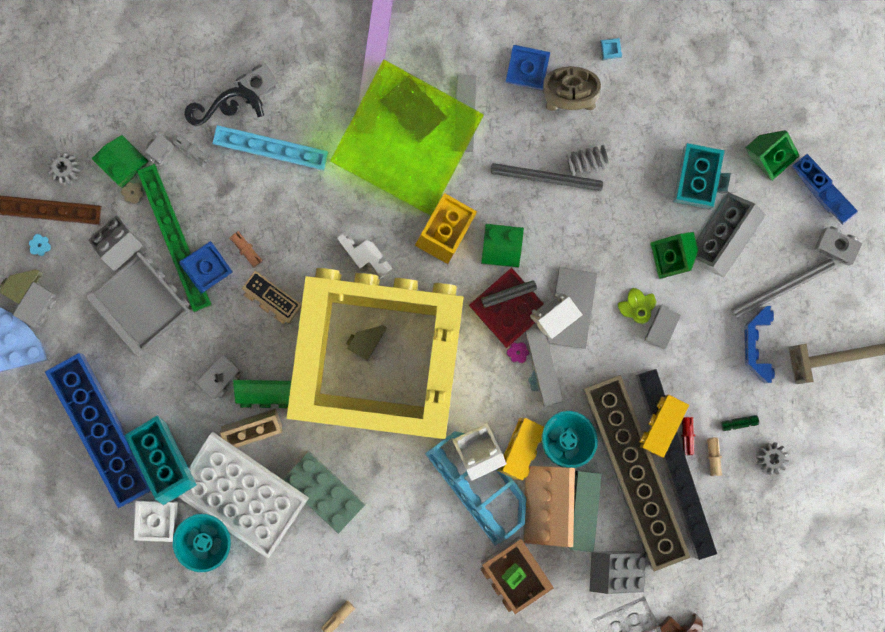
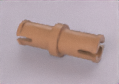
[229,231,263,268]

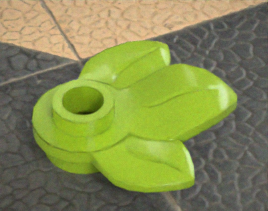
[618,288,656,324]

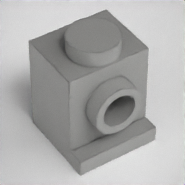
[144,131,174,163]

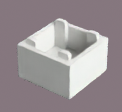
[530,293,582,339]
[452,423,506,481]
[134,500,178,542]

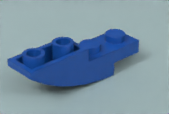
[792,154,858,225]

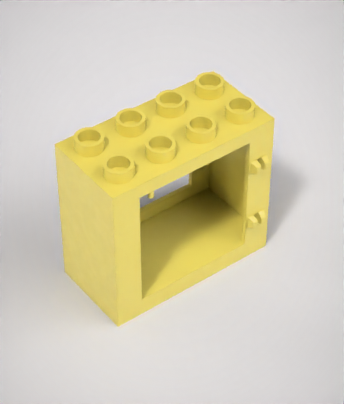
[287,268,464,439]

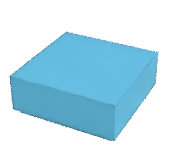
[600,38,622,60]

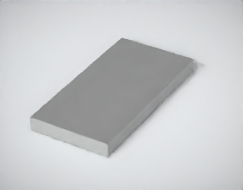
[548,267,597,349]

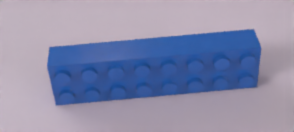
[45,353,151,508]

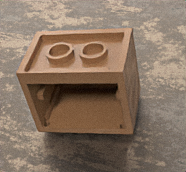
[480,537,554,614]

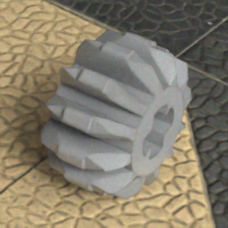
[47,152,80,185]
[756,442,789,475]

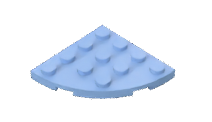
[0,308,48,372]

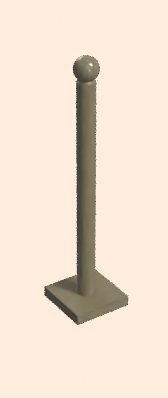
[789,343,885,384]

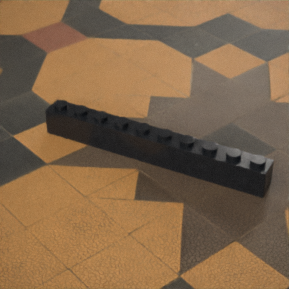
[635,369,717,560]

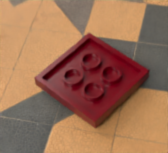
[468,267,544,348]

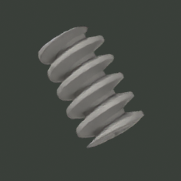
[566,145,608,176]

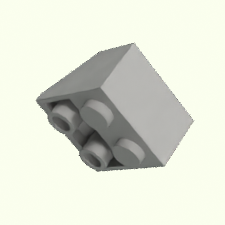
[88,215,143,271]

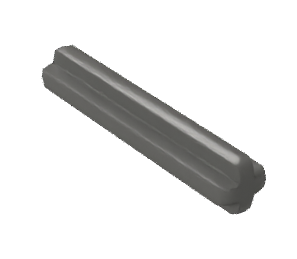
[481,280,537,308]

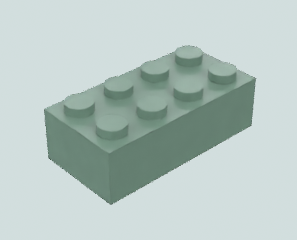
[283,452,366,534]
[568,470,602,552]

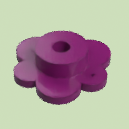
[507,342,529,363]

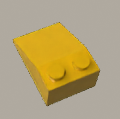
[414,193,477,264]

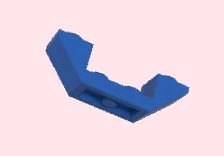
[744,306,775,383]

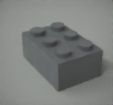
[589,551,646,594]

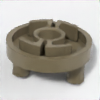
[543,66,601,111]

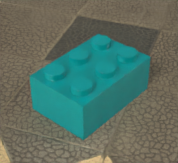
[673,143,725,210]

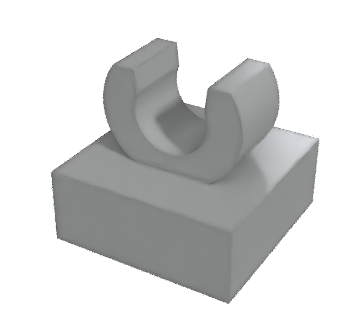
[717,173,740,194]

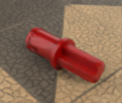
[680,417,696,456]

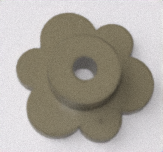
[121,182,143,204]

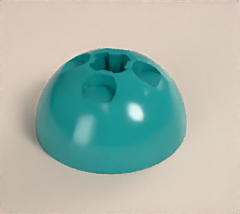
[541,411,598,468]
[173,514,231,572]

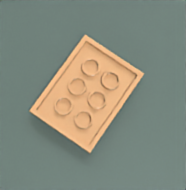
[524,466,575,547]

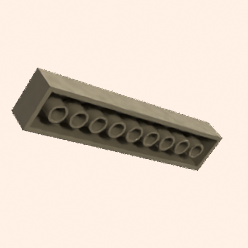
[582,375,691,572]

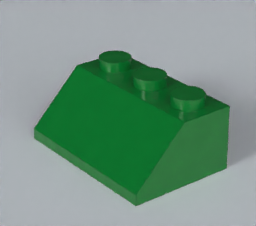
[233,380,291,408]

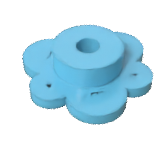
[29,234,51,256]

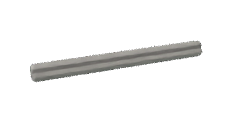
[731,259,836,318]

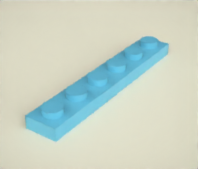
[212,125,329,171]

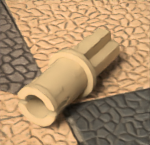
[707,437,722,476]
[321,600,355,632]

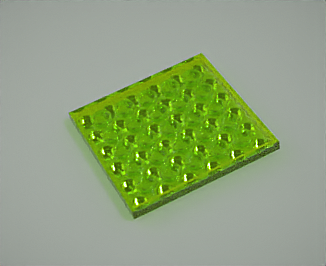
[329,59,484,216]

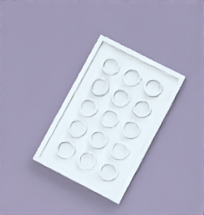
[178,432,309,559]

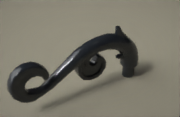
[184,82,265,126]

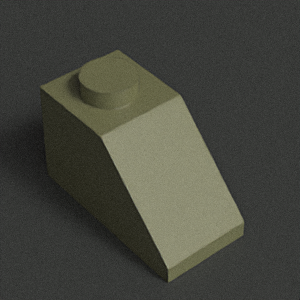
[0,269,43,304]
[346,325,387,361]

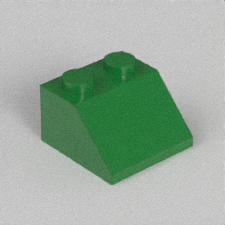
[91,135,149,188]
[481,224,524,268]

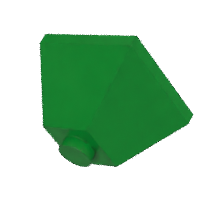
[745,130,800,181]
[650,232,698,279]

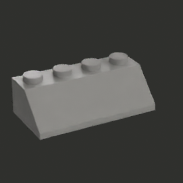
[695,193,766,278]

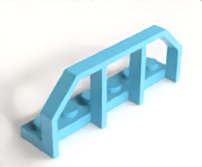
[425,431,526,546]

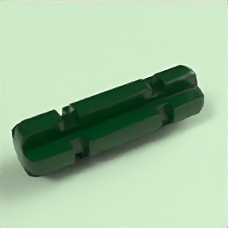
[721,415,759,431]

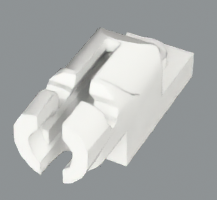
[337,234,393,279]

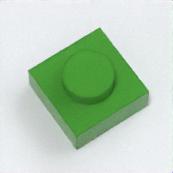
[502,563,526,590]

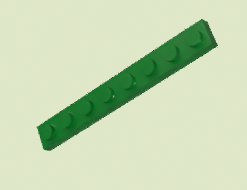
[137,164,212,313]

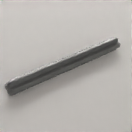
[491,163,603,191]

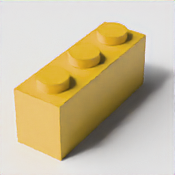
[639,394,689,458]
[497,418,544,480]

